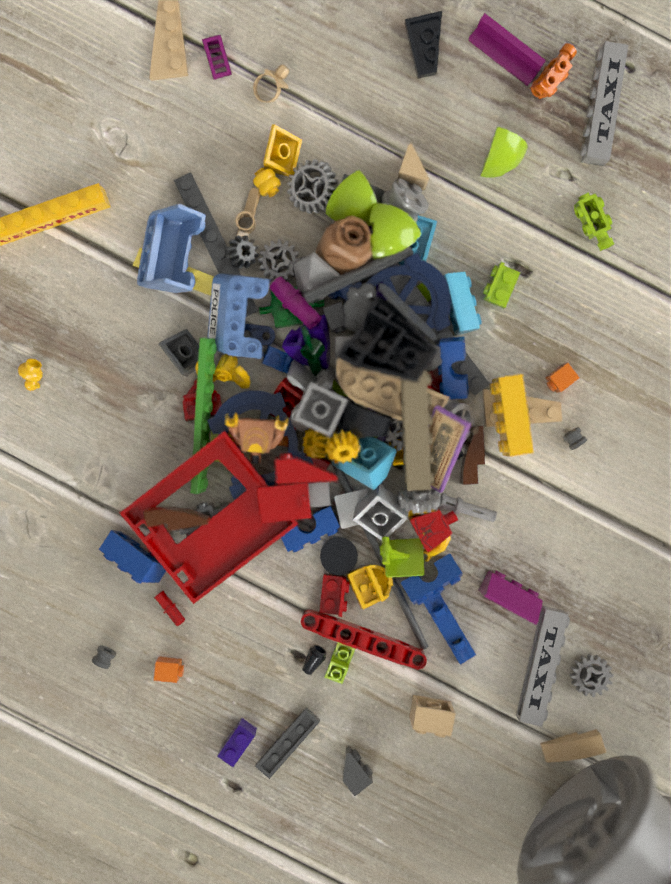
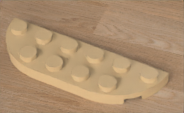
[336,358,449,421]

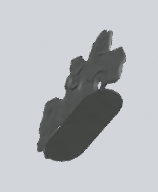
[343,283,442,371]

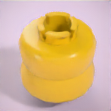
[253,167,281,198]

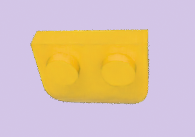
[346,564,393,610]

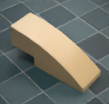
[540,729,607,763]

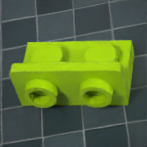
[483,262,521,309]

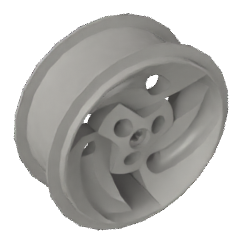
[517,755,671,884]

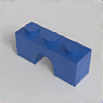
[437,337,469,399]
[281,505,340,553]
[400,553,463,605]

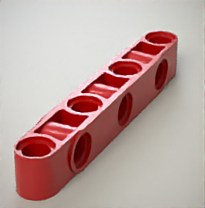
[301,609,427,670]

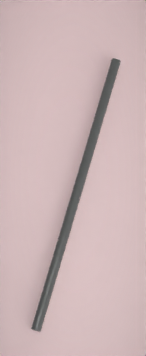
[327,455,429,650]

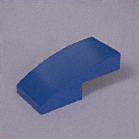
[261,346,304,374]

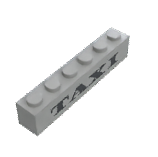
[580,41,628,166]
[516,606,570,727]

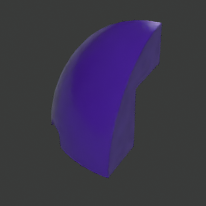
[282,315,330,369]

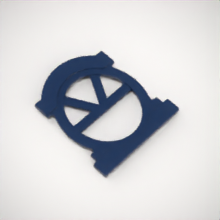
[340,253,451,336]
[207,390,313,499]

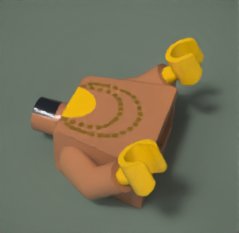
[226,413,288,463]

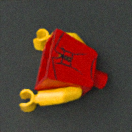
[408,508,458,562]

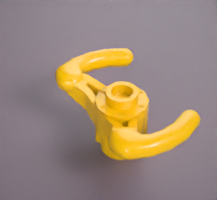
[195,354,251,389]

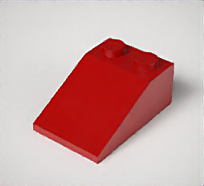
[275,453,337,484]

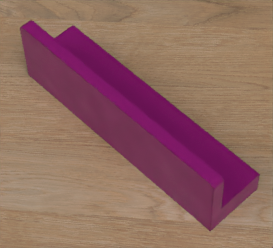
[468,13,546,86]

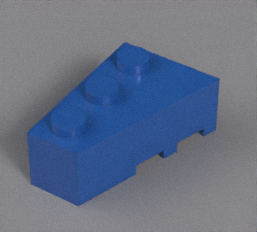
[99,530,166,584]

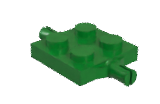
[259,286,325,328]

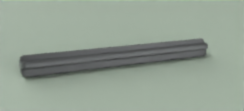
[303,246,413,303]

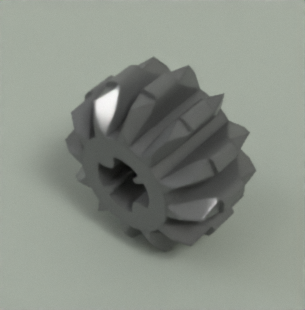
[226,235,259,269]

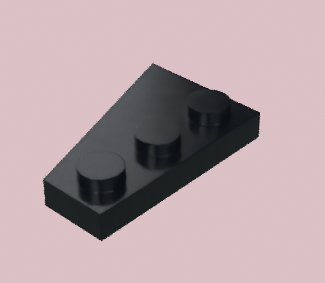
[404,11,442,79]

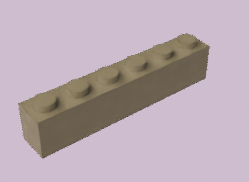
[400,370,434,491]

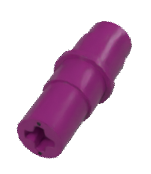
[270,277,322,329]

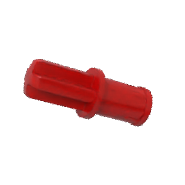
[154,590,185,626]

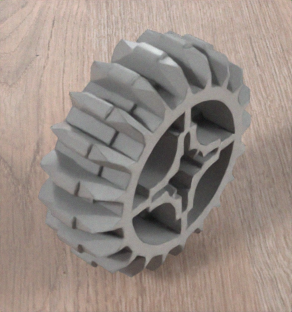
[287,159,339,214]

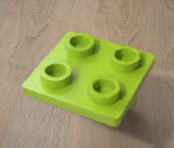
[380,537,424,578]

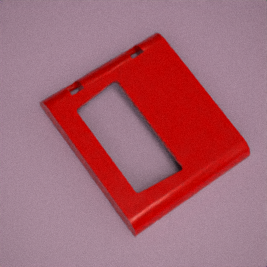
[120,431,298,604]

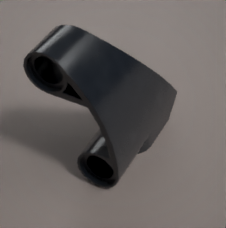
[330,395,393,439]

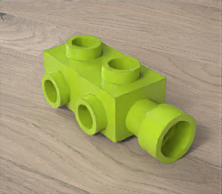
[574,192,615,251]

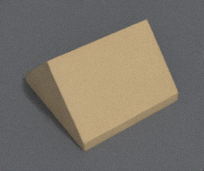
[398,143,429,191]

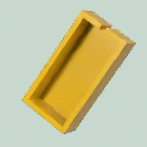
[490,374,534,457]

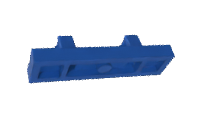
[424,593,476,665]

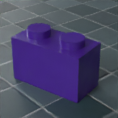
[217,718,257,767]

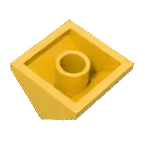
[263,124,302,177]

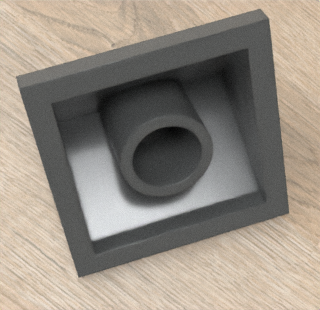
[159,329,199,377]

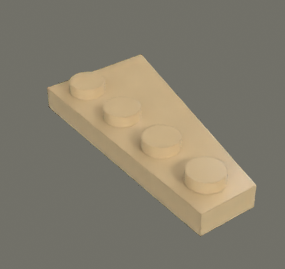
[149,0,189,81]
[482,389,562,427]

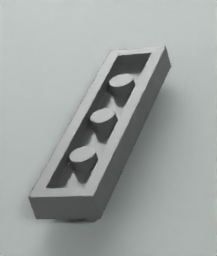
[255,707,320,779]

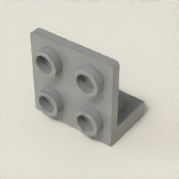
[287,360,336,392]

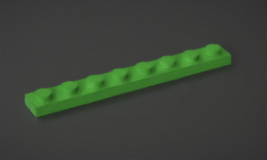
[190,338,217,494]

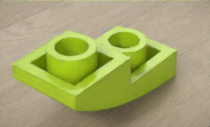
[324,642,355,684]

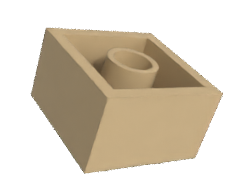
[409,695,456,737]

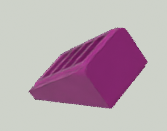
[202,34,232,80]

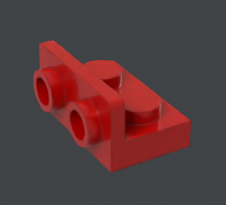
[319,574,350,617]

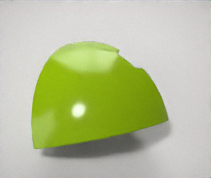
[480,126,528,178]
[326,170,377,226]
[370,204,421,259]

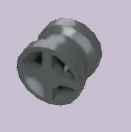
[562,427,587,450]
[92,645,116,669]

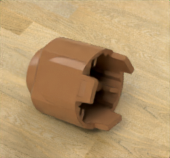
[316,215,372,275]

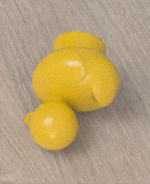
[18,358,43,391]

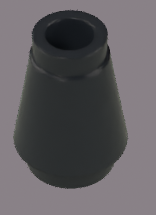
[302,645,327,675]

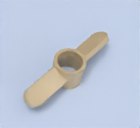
[235,188,260,255]

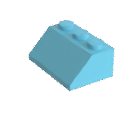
[444,272,482,336]
[331,437,396,490]

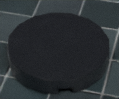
[320,537,358,575]

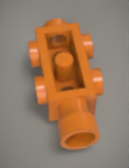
[530,43,577,99]

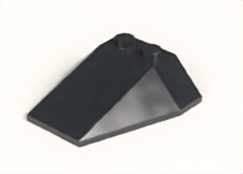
[336,296,438,383]

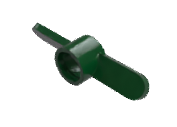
[300,326,325,376]

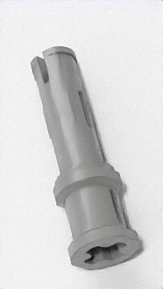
[438,493,497,522]

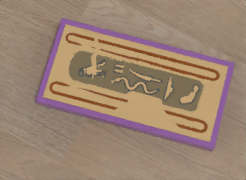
[429,405,471,493]

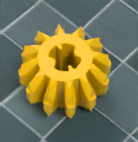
[302,427,330,459]
[325,431,360,464]

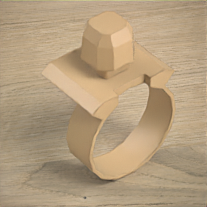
[253,64,289,103]

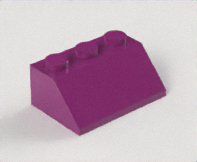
[478,570,543,625]

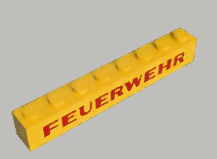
[0,183,111,246]

